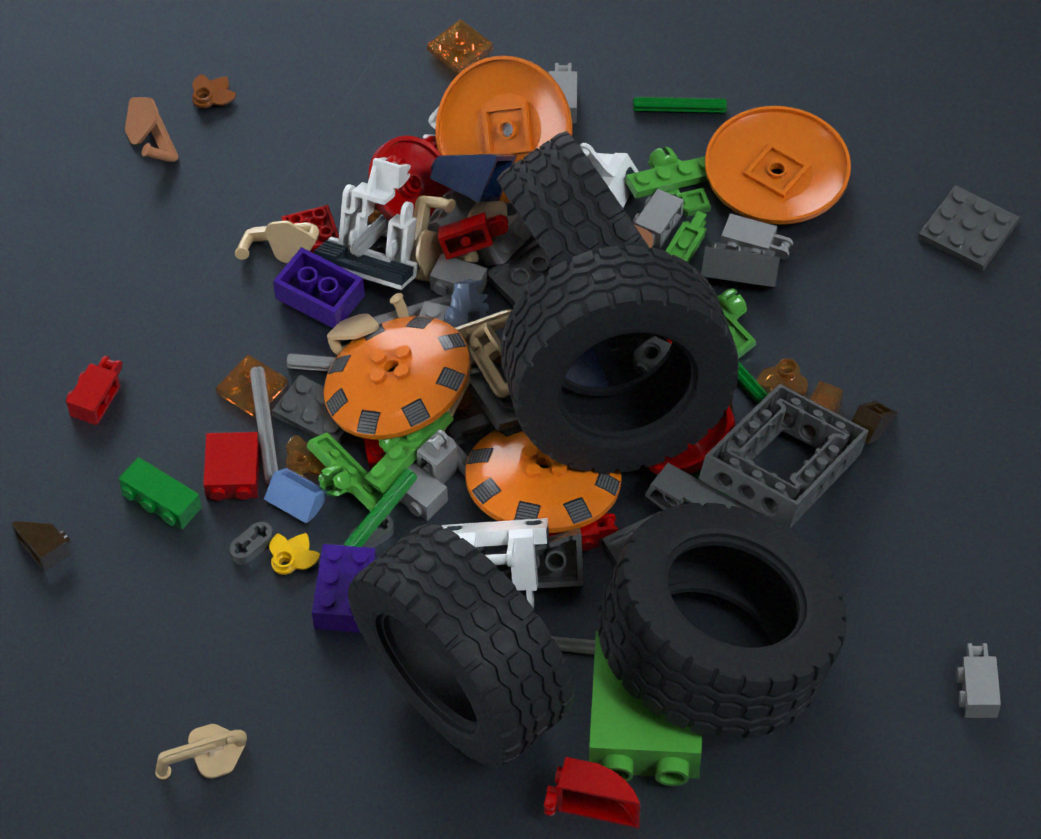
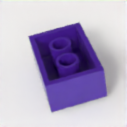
[273,247,365,328]
[312,544,377,632]

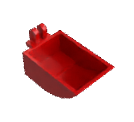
[544,757,640,828]

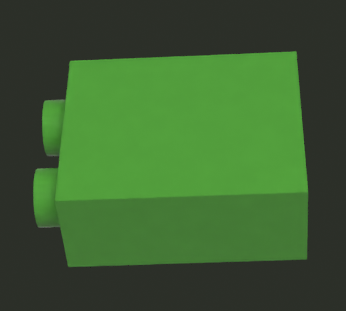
[589,631,702,786]

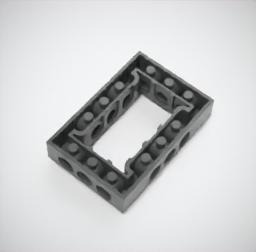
[699,384,869,529]

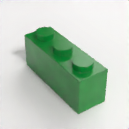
[119,457,202,529]

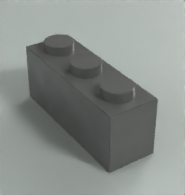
[701,242,780,287]

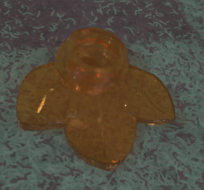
[757,358,808,395]
[285,435,327,475]

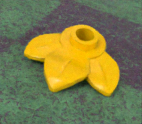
[269,533,320,575]

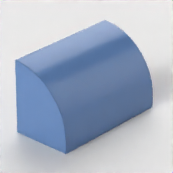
[264,468,328,523]

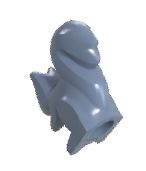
[444,279,489,328]

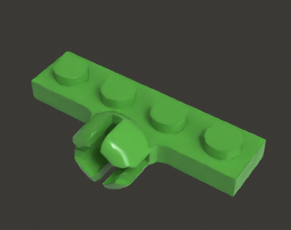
[625,146,708,199]
[717,288,756,359]
[364,412,454,493]
[306,432,387,511]

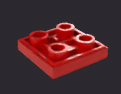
[281,205,339,253]

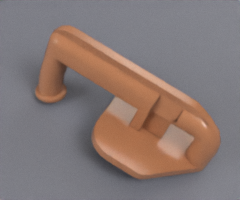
[125,97,178,162]

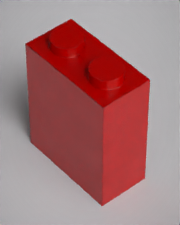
[203,432,260,500]

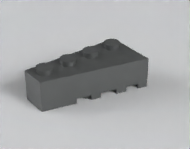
[644,463,760,516]
[494,528,584,588]

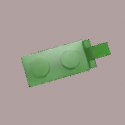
[666,211,707,263]

